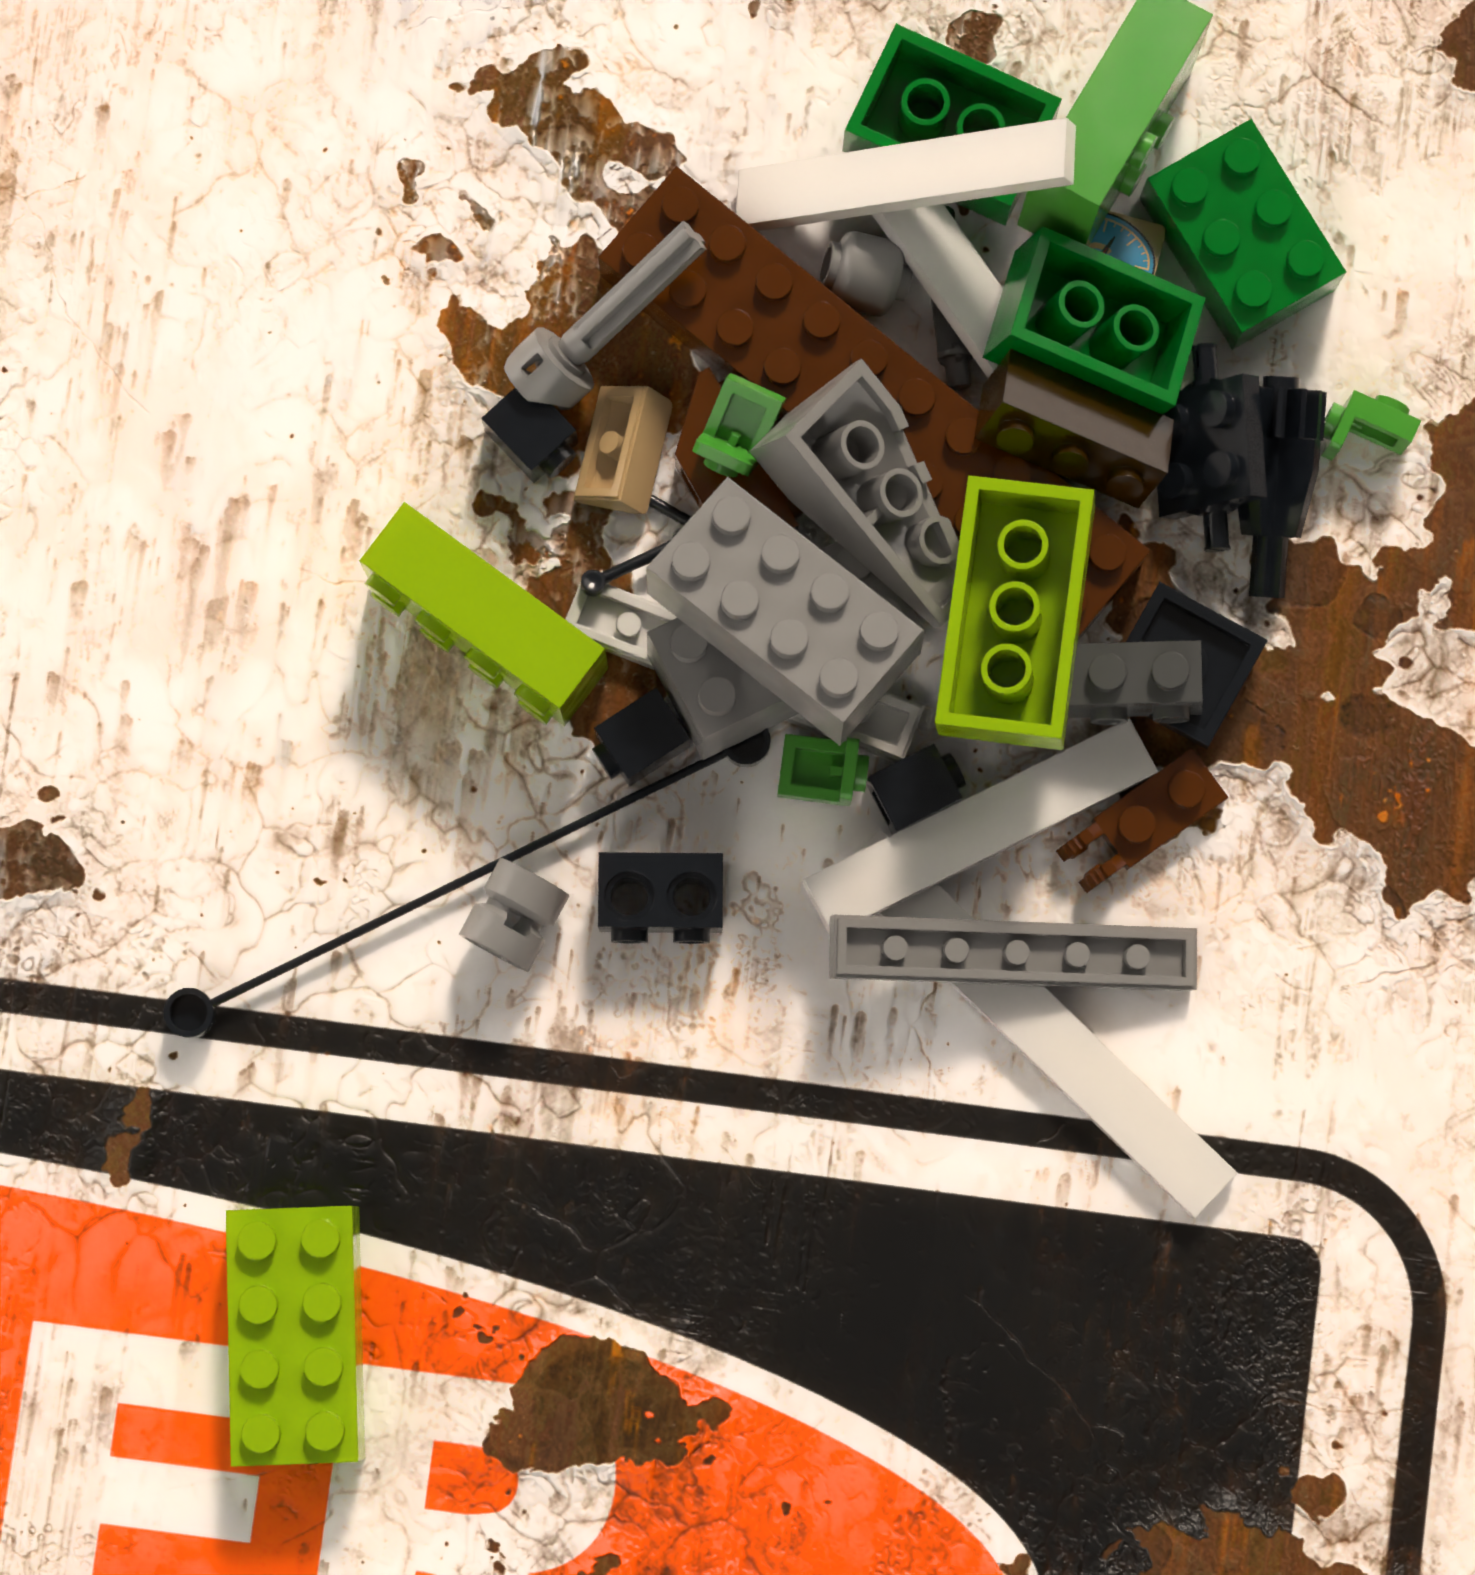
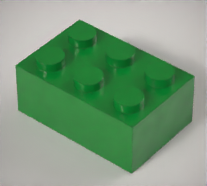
[842,23,1062,226]
[1139,119,1347,350]
[982,226,1206,415]

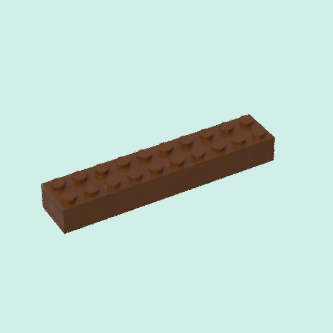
[598,166,1150,641]

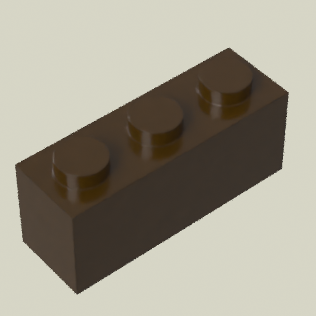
[974,349,1174,508]

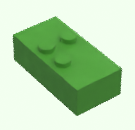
[1017,0,1213,246]

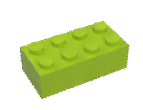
[935,475,1095,751]
[359,502,608,726]
[226,1206,365,1467]

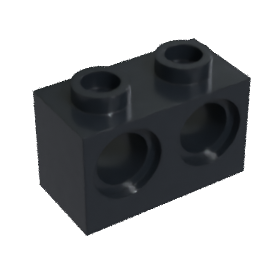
[598,852,723,944]

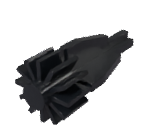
[1238,376,1327,598]

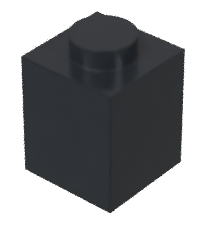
[481,388,578,483]
[592,688,691,787]
[866,743,966,835]

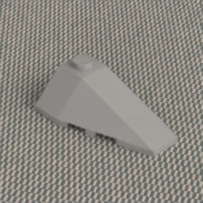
[749,359,959,629]

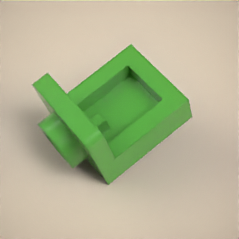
[692,373,787,477]
[1321,390,1422,461]
[777,734,870,807]

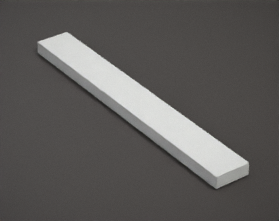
[856,828,1238,1218]

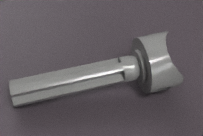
[504,221,706,410]

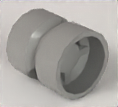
[458,858,570,972]

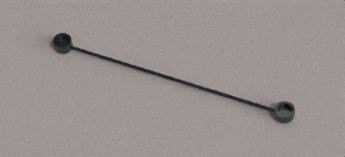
[164,728,771,1039]

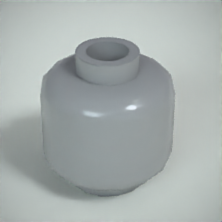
[819,231,913,317]

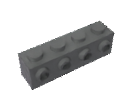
[1068,640,1203,725]

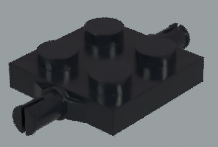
[1157,343,1267,552]

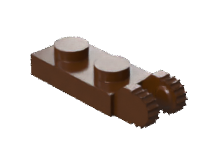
[1056,748,1229,893]

